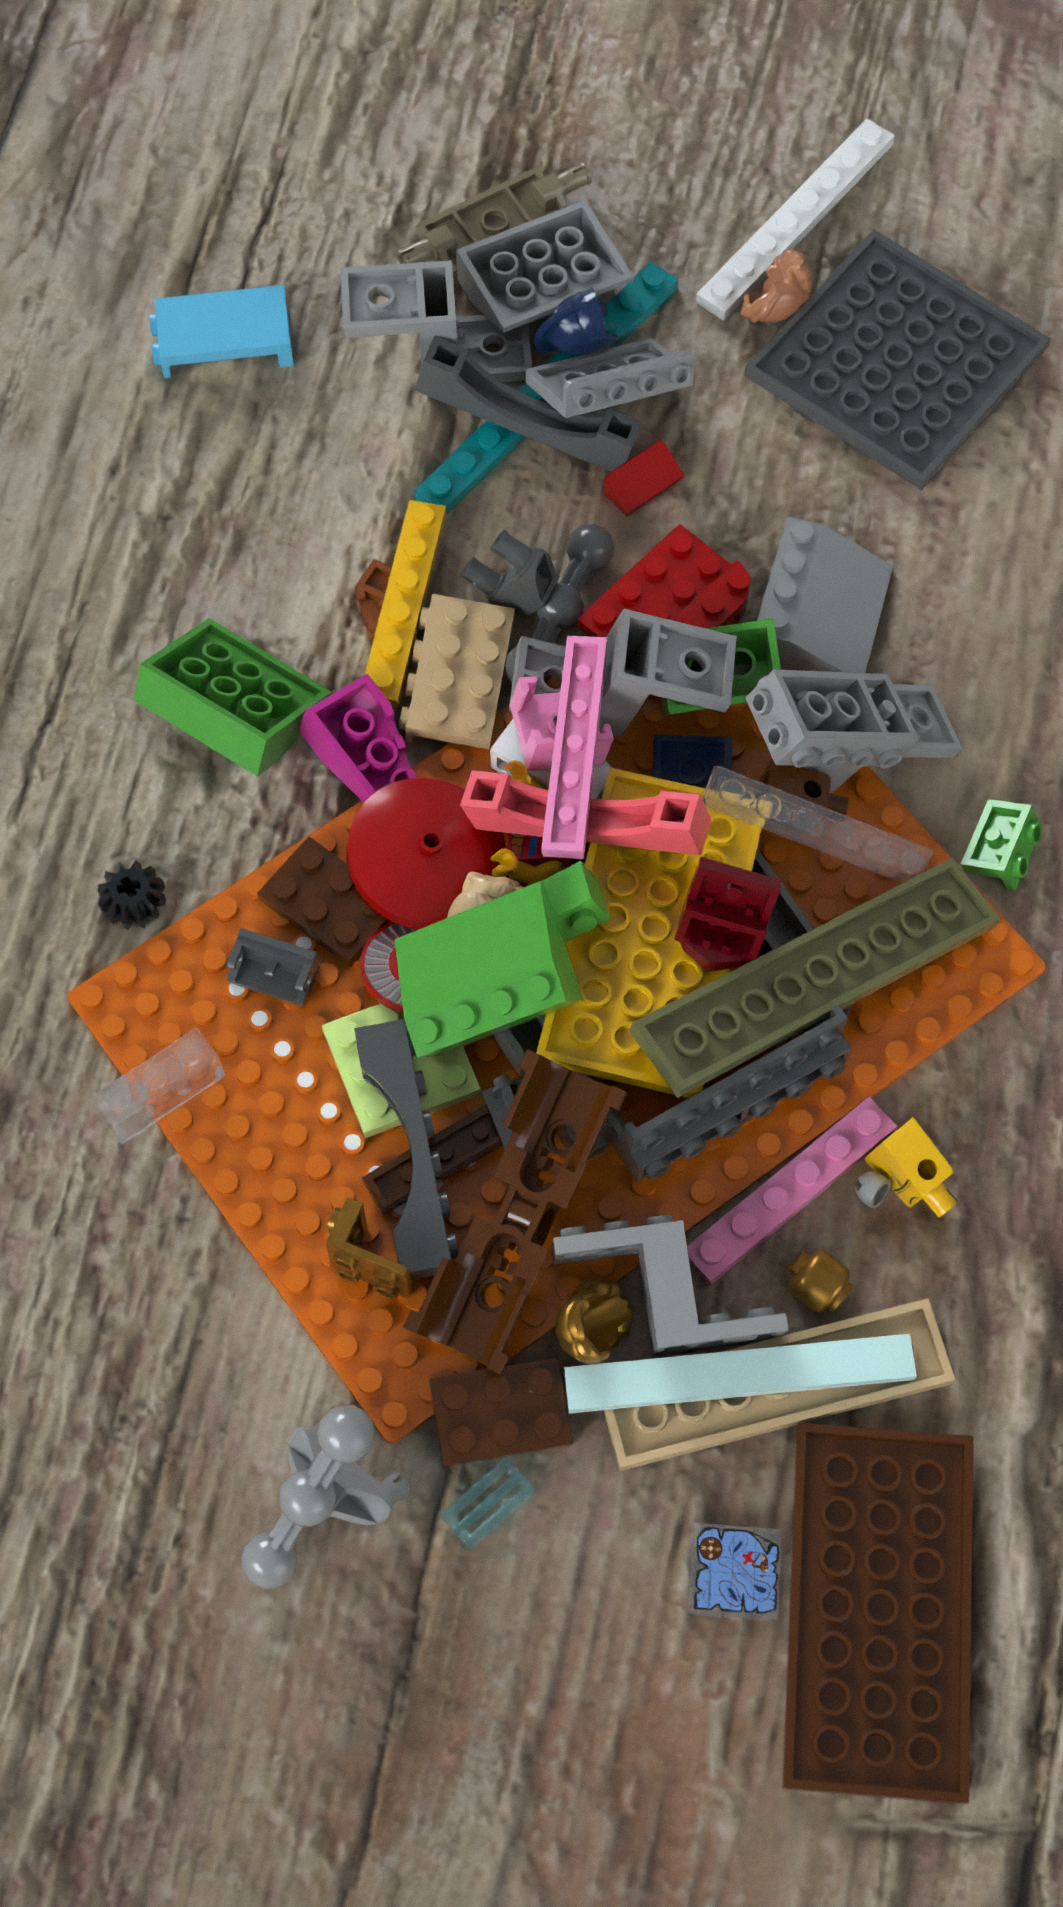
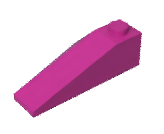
[299,674,417,802]

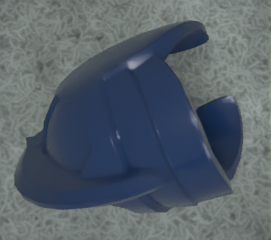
[534,287,618,355]

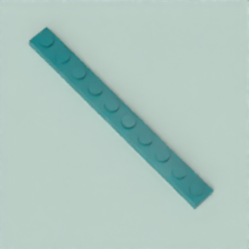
[414,261,678,515]

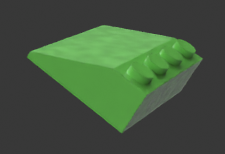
[133,618,332,776]
[394,881,584,1058]

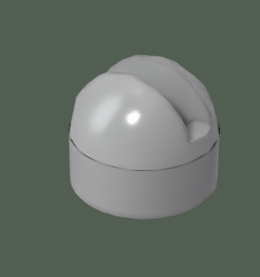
[854,1171,892,1209]

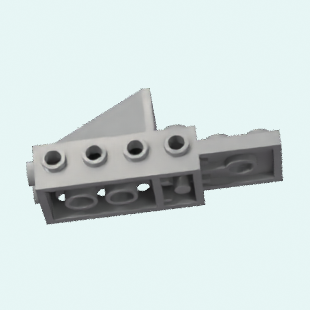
[745,669,963,792]

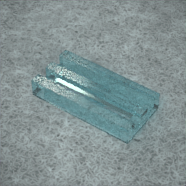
[440,1456,536,1550]

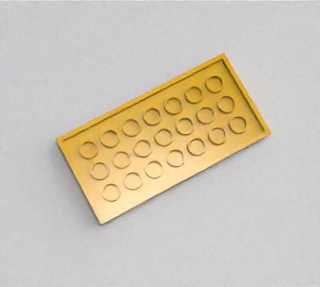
[536,767,767,1098]

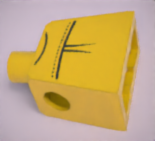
[864,1117,958,1218]

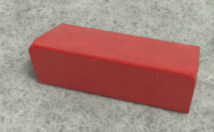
[603,439,684,517]

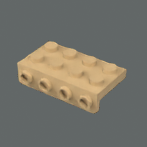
[399,594,515,749]

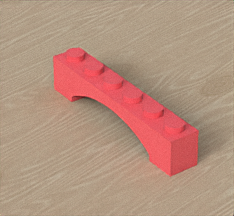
[460,770,712,855]

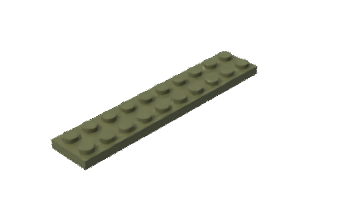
[629,858,1001,1098]

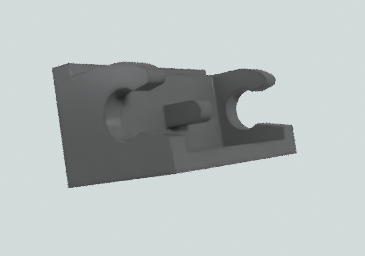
[226,928,320,1007]

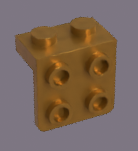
[326,1197,412,1299]

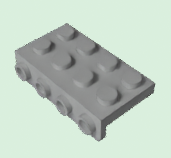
[525,338,695,418]

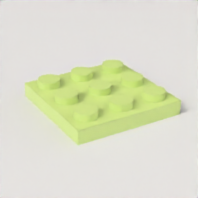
[321,1003,481,1138]

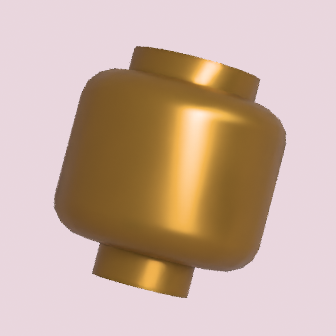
[787,1248,852,1312]

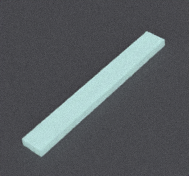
[564,1334,917,1414]

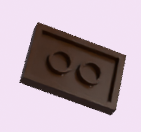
[257,836,391,967]
[429,1357,573,1468]

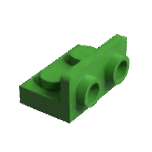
[961,799,1043,891]

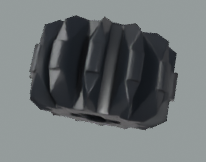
[97,860,166,930]

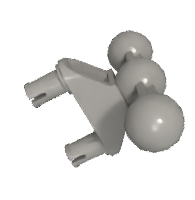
[241,1405,410,1589]

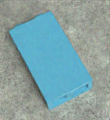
[149,285,294,378]

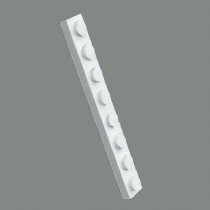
[696,118,895,321]

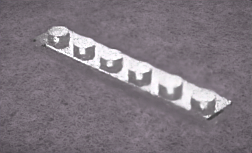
[702,766,934,883]

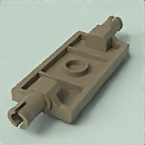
[396,162,592,282]

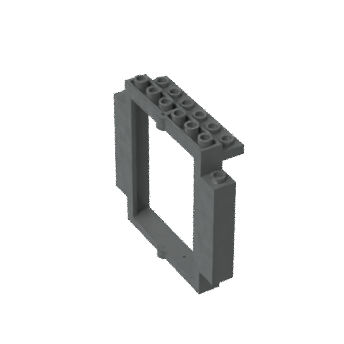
[493,849,853,1182]

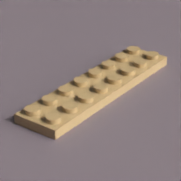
[603,1298,955,1471]

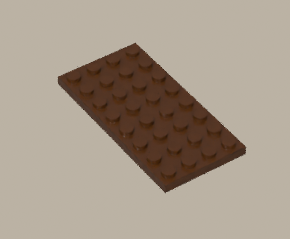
[782,1423,973,1805]

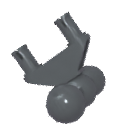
[460,524,614,683]

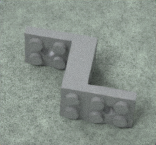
[340,260,532,382]
[509,609,737,737]
[551,1215,789,1355]

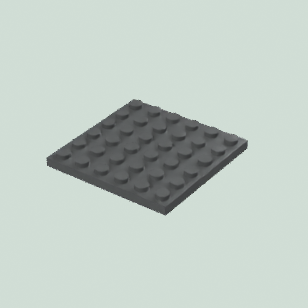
[744,229,1051,490]

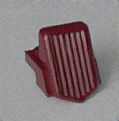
[674,857,782,972]

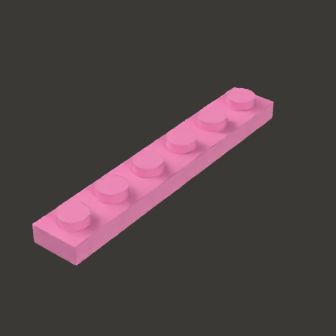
[541,636,608,859]
[687,1097,897,1286]

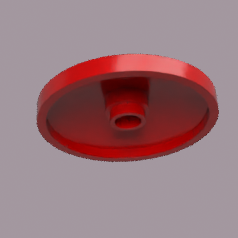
[346,778,506,930]

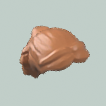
[741,249,813,323]

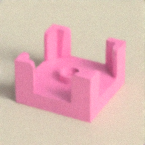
[510,676,614,771]

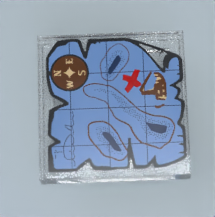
[688,1523,782,1622]

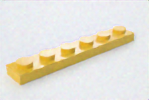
[365,500,446,708]

